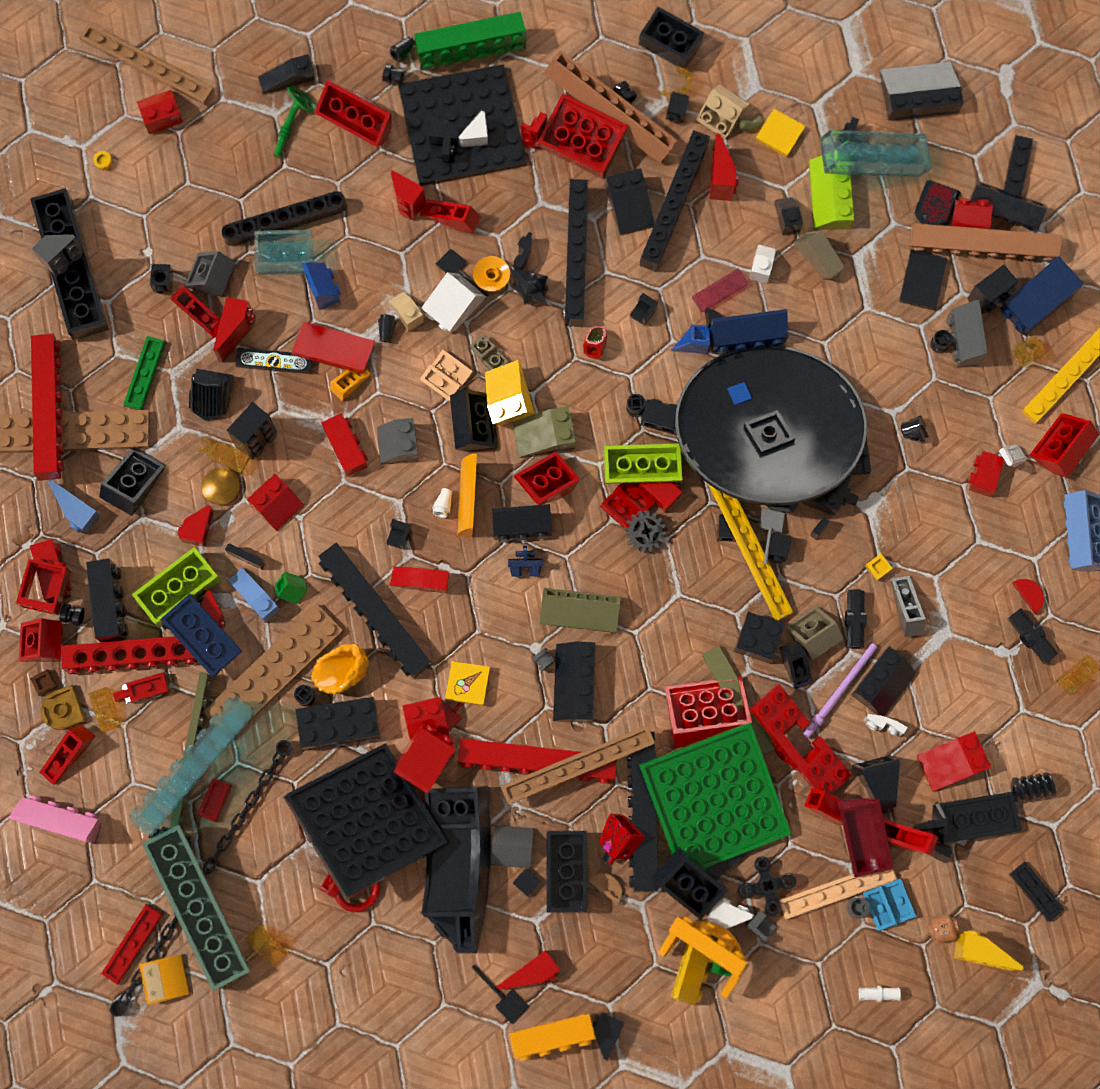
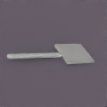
[759,508,785,565]

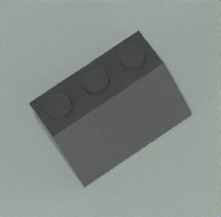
[947,300,988,367]

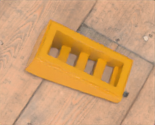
[330,369,371,401]

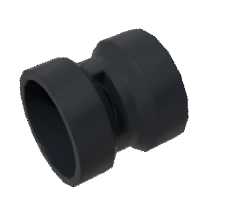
[382,64,405,86]
[613,81,637,104]
[930,330,953,353]
[626,394,646,417]
[59,603,85,626]
[294,685,316,707]

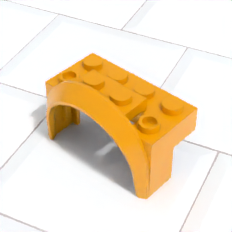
[658,916,750,999]

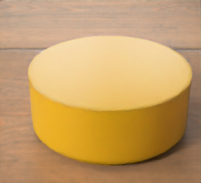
[93,151,113,171]

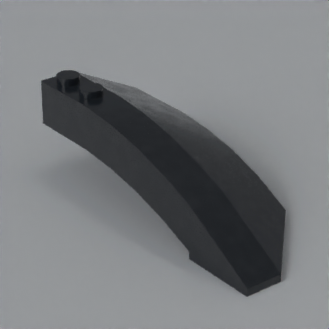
[420,785,491,954]

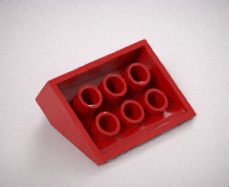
[537,93,628,179]
[665,676,752,747]

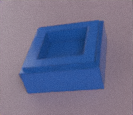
[727,382,752,405]

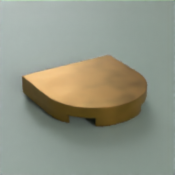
[40,684,86,730]

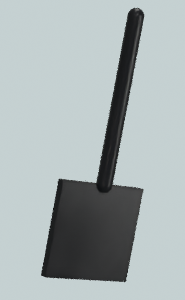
[435,249,489,296]
[472,965,529,1024]

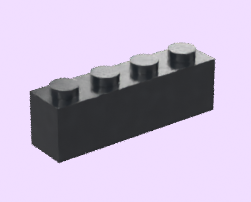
[969,181,1047,230]

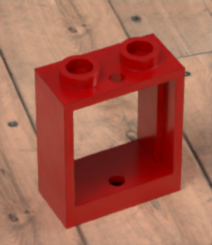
[16,557,71,616]

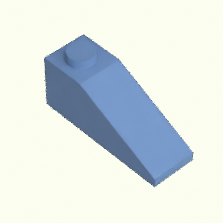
[48,480,100,534]
[228,568,280,623]

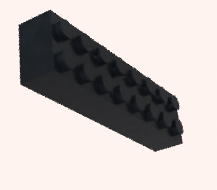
[30,188,109,340]

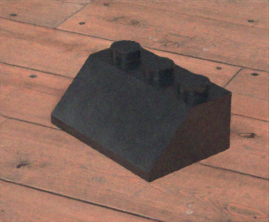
[450,389,498,452]
[492,504,552,542]
[851,646,916,716]

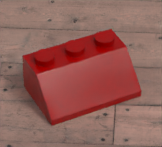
[1030,413,1099,478]

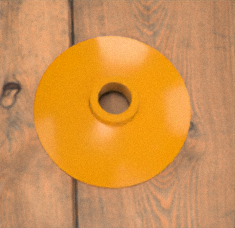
[473,256,510,292]

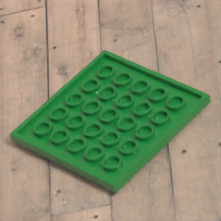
[639,722,791,868]

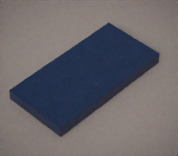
[160,594,243,678]

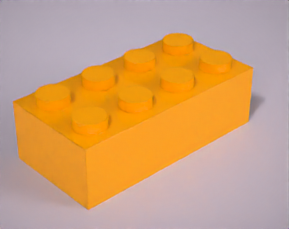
[509,1014,595,1061]

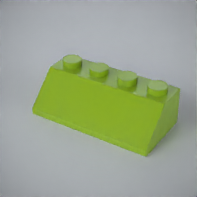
[809,151,854,230]
[603,443,682,484]

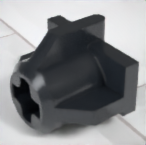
[901,415,929,442]

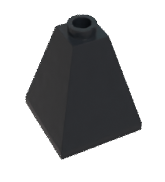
[852,755,900,813]

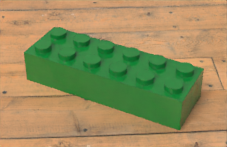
[414,11,526,70]

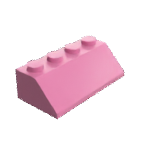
[9,795,102,844]

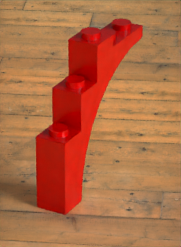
[804,788,938,856]

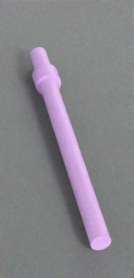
[803,643,878,738]

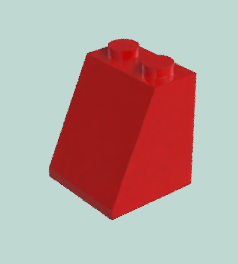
[394,723,456,793]

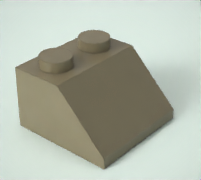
[785,606,843,660]

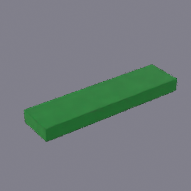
[123,336,166,410]

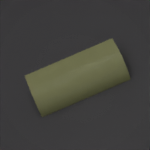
[540,588,621,632]

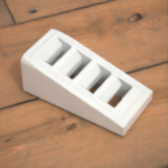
[999,445,1027,467]

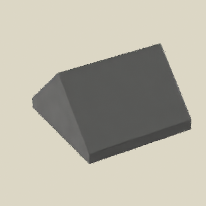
[491,825,533,868]

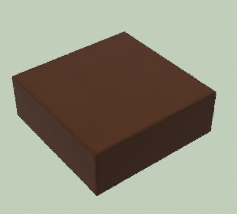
[30,669,58,696]

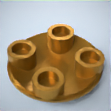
[201,468,240,505]

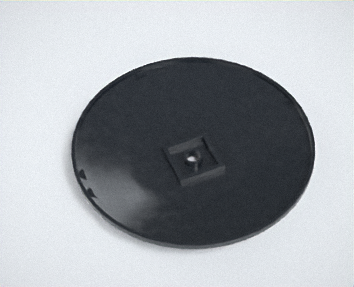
[675,345,867,506]

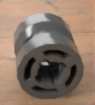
[846,897,870,918]

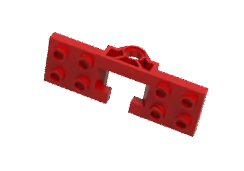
[749,684,852,794]

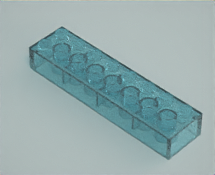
[129,696,254,839]

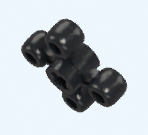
[738,856,797,916]

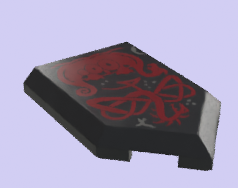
[914,180,961,226]

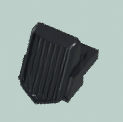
[189,368,234,421]

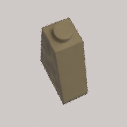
[793,230,845,279]

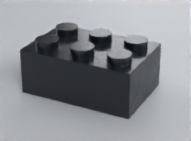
[638,6,705,71]
[227,402,277,460]
[653,847,728,920]

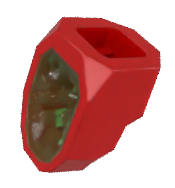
[583,326,607,359]

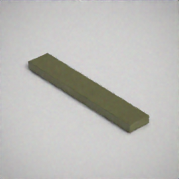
[702,646,775,755]

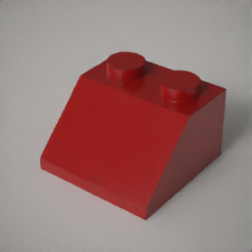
[137,90,183,134]
[390,170,426,220]
[247,473,304,531]
[19,618,63,662]

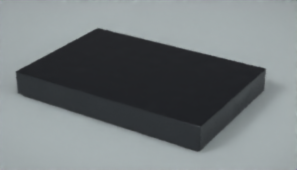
[899,249,947,311]

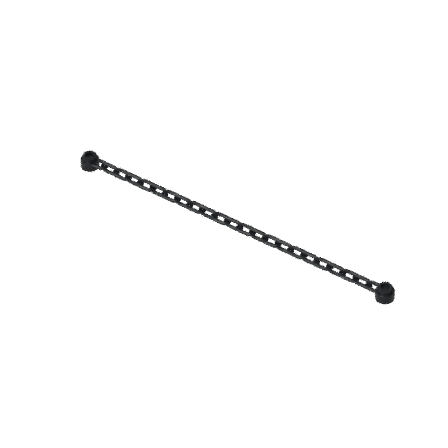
[110,740,292,1017]

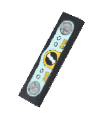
[235,347,312,374]

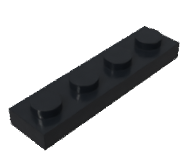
[1003,135,1033,196]

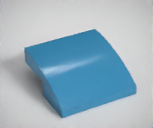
[863,878,917,931]

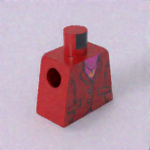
[599,813,645,864]

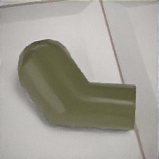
[737,116,764,132]

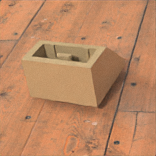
[696,85,750,139]

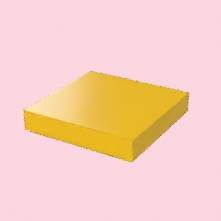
[755,109,805,157]

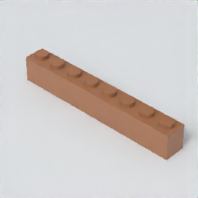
[543,50,677,163]
[909,223,1062,260]

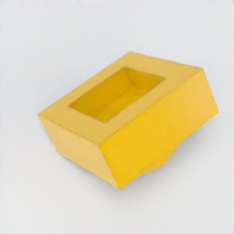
[865,554,893,581]

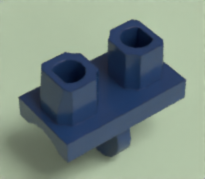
[508,546,543,577]

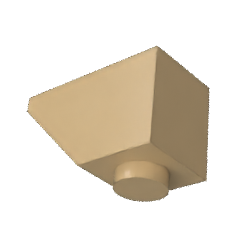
[388,292,424,332]

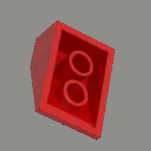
[709,133,739,201]
[213,297,256,363]
[514,451,580,505]
[402,697,454,758]
[917,731,991,792]

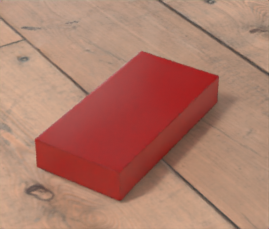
[197,778,231,822]

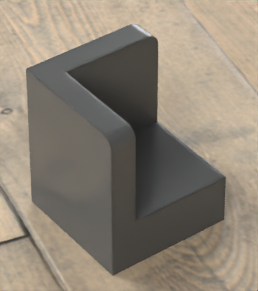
[745,910,776,942]

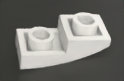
[863,714,907,736]

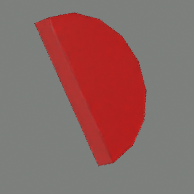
[1012,579,1044,614]

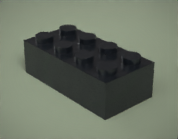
[86,558,129,642]
[295,697,381,751]
[546,831,587,913]

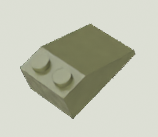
[513,406,576,458]

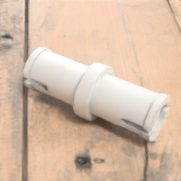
[858,986,900,1002]

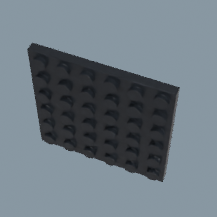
[398,64,527,186]
[283,743,447,900]

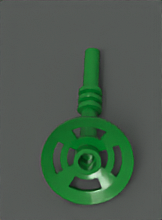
[274,85,317,158]

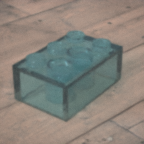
[254,230,313,274]

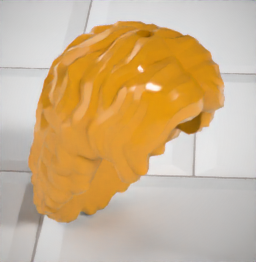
[311,644,369,695]

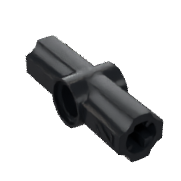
[845,589,867,649]
[1007,608,1058,664]

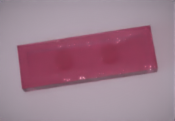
[692,268,749,313]

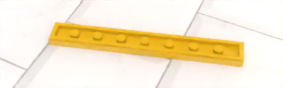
[708,484,794,621]

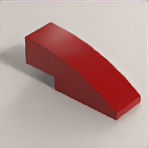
[390,567,450,594]

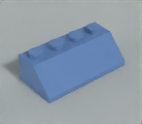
[1064,490,1100,571]

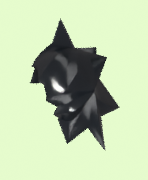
[510,266,549,305]

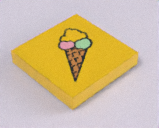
[445,661,491,706]

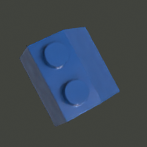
[302,263,341,310]

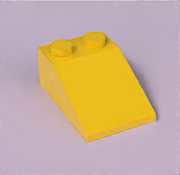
[485,360,535,426]
[953,931,1023,971]

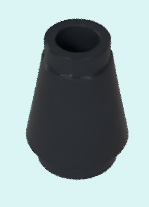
[389,36,415,62]
[378,314,396,343]

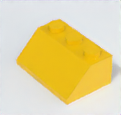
[670,943,712,1005]

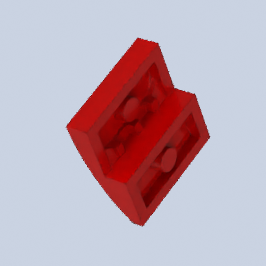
[600,483,655,532]

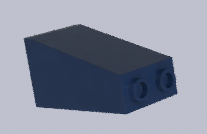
[1000,256,1084,336]

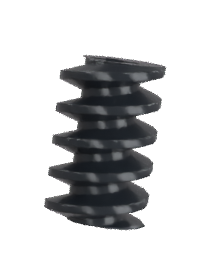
[1011,772,1056,802]

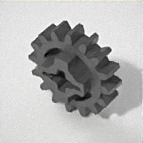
[624,511,666,552]

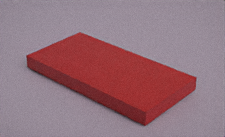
[292,322,375,374]

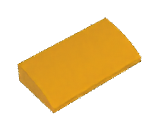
[457,454,477,537]

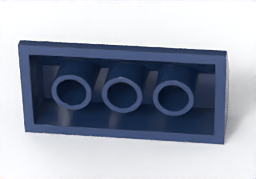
[709,309,788,354]

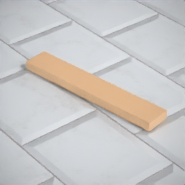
[778,869,897,920]

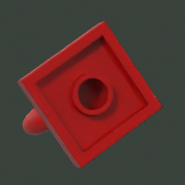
[319,873,380,913]

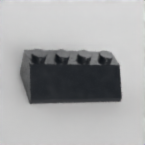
[553,641,595,723]

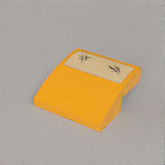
[139,954,189,1005]

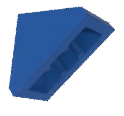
[670,324,710,354]

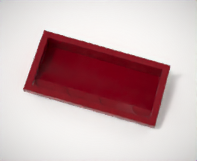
[837,798,894,877]

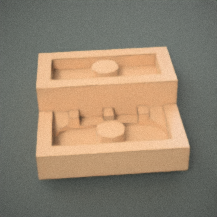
[420,350,474,401]

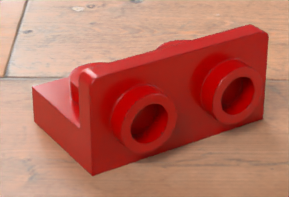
[521,112,548,149]

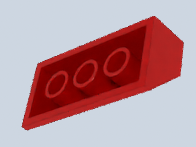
[314,80,392,147]

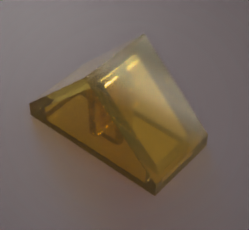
[246,924,288,967]

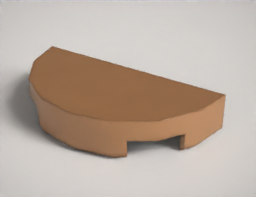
[587,873,622,905]

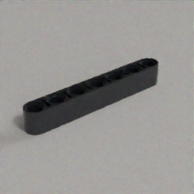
[221,191,346,246]

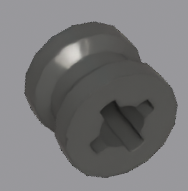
[532,648,556,672]

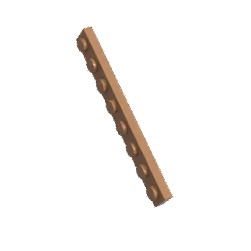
[79,23,214,106]
[501,725,655,805]

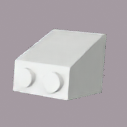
[422,272,487,332]

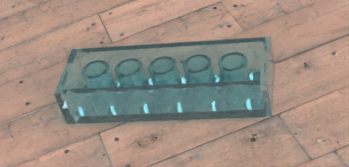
[819,130,932,177]

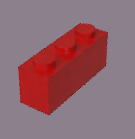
[321,413,368,477]
[29,539,72,603]

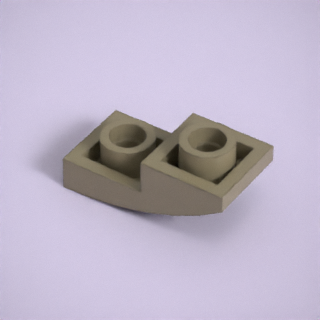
[469,334,509,370]

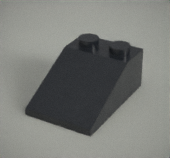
[605,168,655,235]
[99,447,165,516]

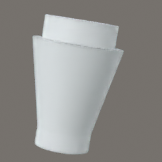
[432,488,453,518]

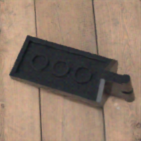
[913,792,1022,844]

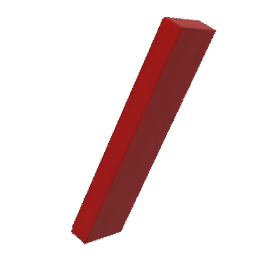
[101,904,164,985]

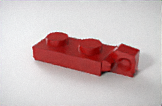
[113,672,170,703]

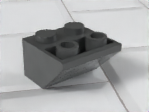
[32,235,84,277]

